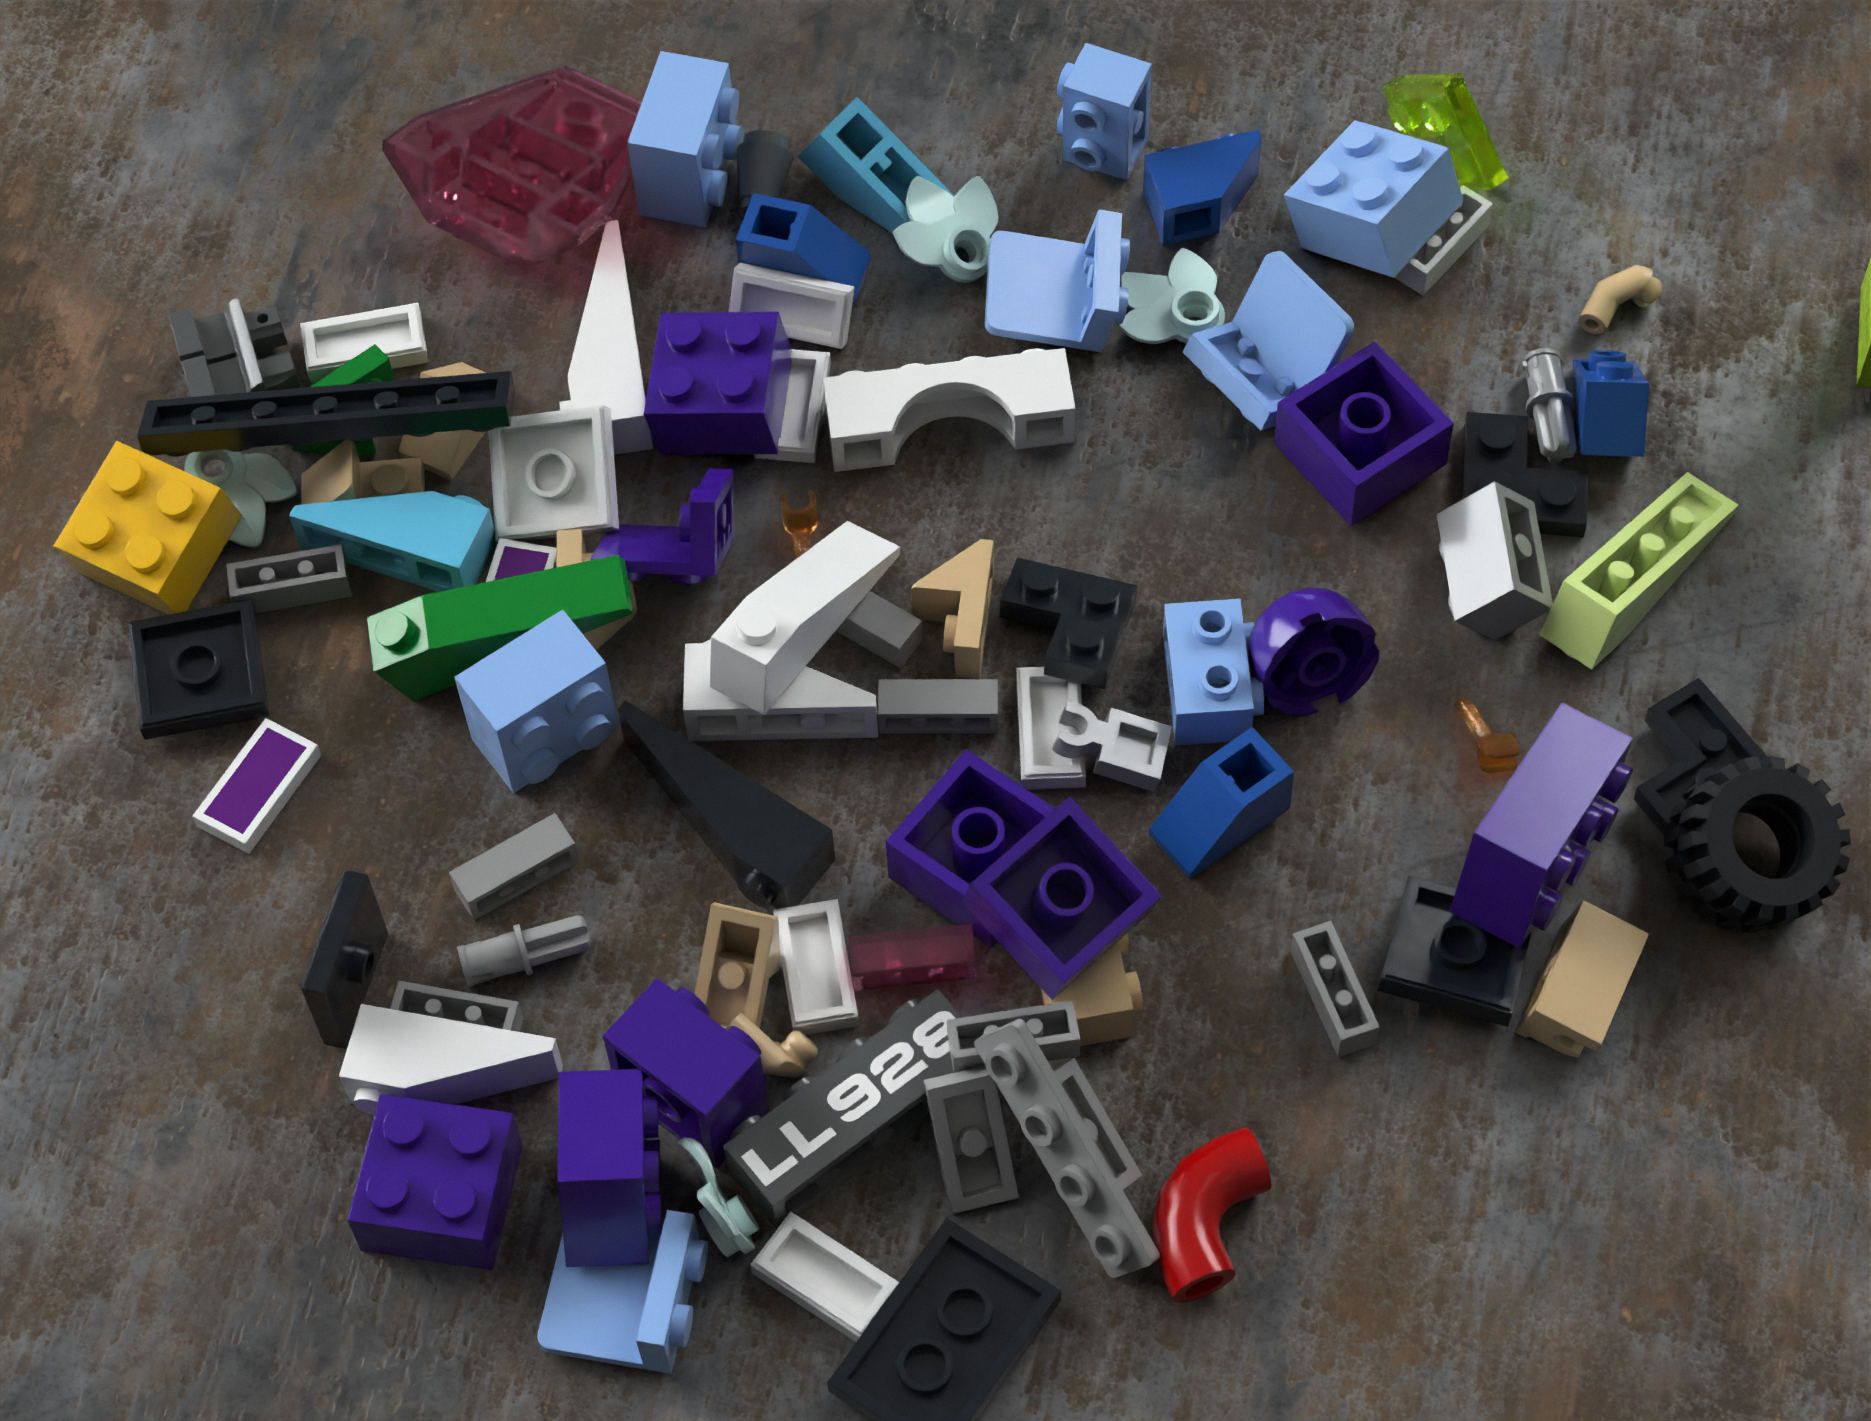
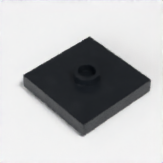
[127,599,270,740]
[300,870,388,1049]
[1378,875,1532,1027]

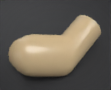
[1578,265,1662,335]
[725,1012,818,1078]

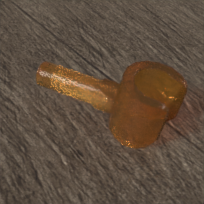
[780,490,819,559]
[1455,696,1519,773]

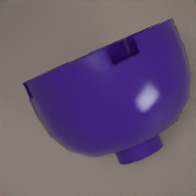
[1249,587,1380,716]

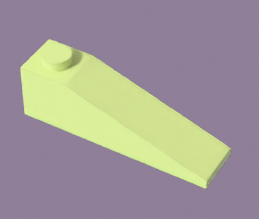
[1540,472,1739,670]

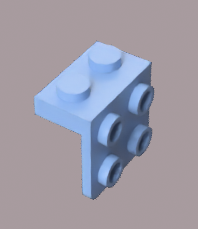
[985,210,1130,352]
[1183,251,1354,431]
[537,1210,708,1374]

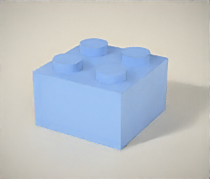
[627,51,744,228]
[1284,120,1464,278]
[454,610,619,793]

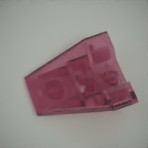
[382,65,642,269]

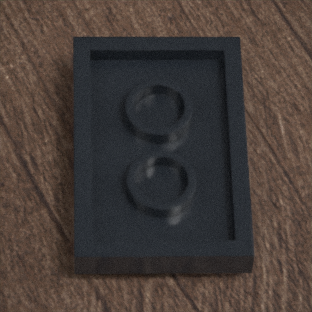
[827,1218,1061,1421]

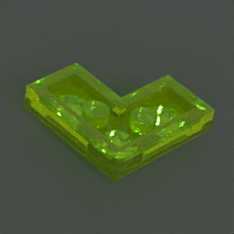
[1381,73,1509,190]

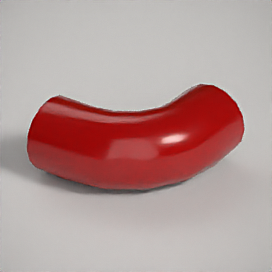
[1150,1126,1271,1303]

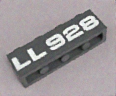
[723,989,963,1230]

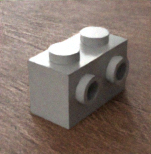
[1436,481,1553,640]

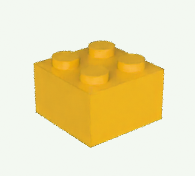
[54,441,243,615]

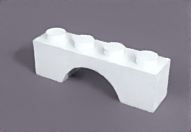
[823,348,1076,472]

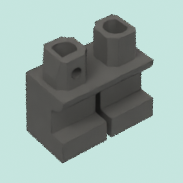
[168,297,301,397]

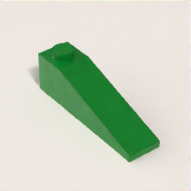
[367,555,634,701]

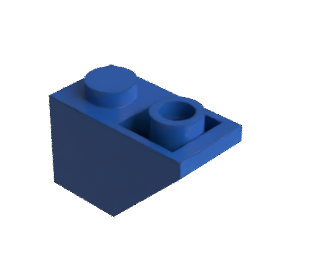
[1143,130,1261,246]
[736,193,871,307]
[1572,350,1649,457]
[1149,727,1294,880]

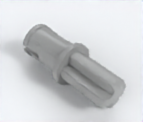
[1522,348,1577,463]
[457,915,591,987]

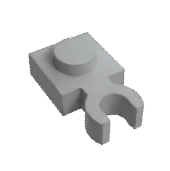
[1052,703,1172,792]

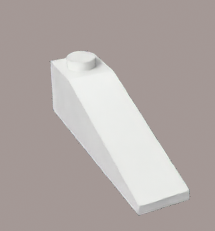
[559,220,653,455]
[710,521,900,715]

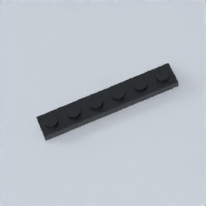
[137,371,515,457]

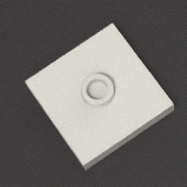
[488,405,619,542]

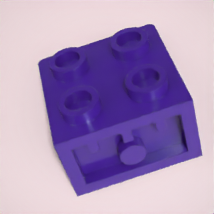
[591,468,734,584]

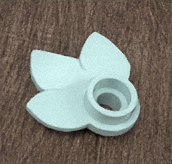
[893,176,999,283]
[1118,248,1225,344]
[184,450,297,549]
[677,1137,759,1257]

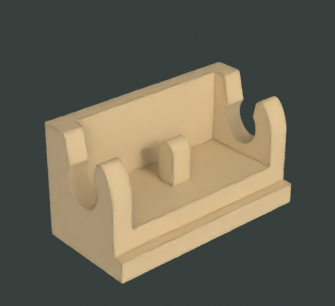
[1515,900,1649,1058]

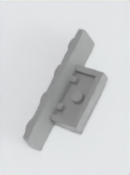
[974,1019,1160,1278]

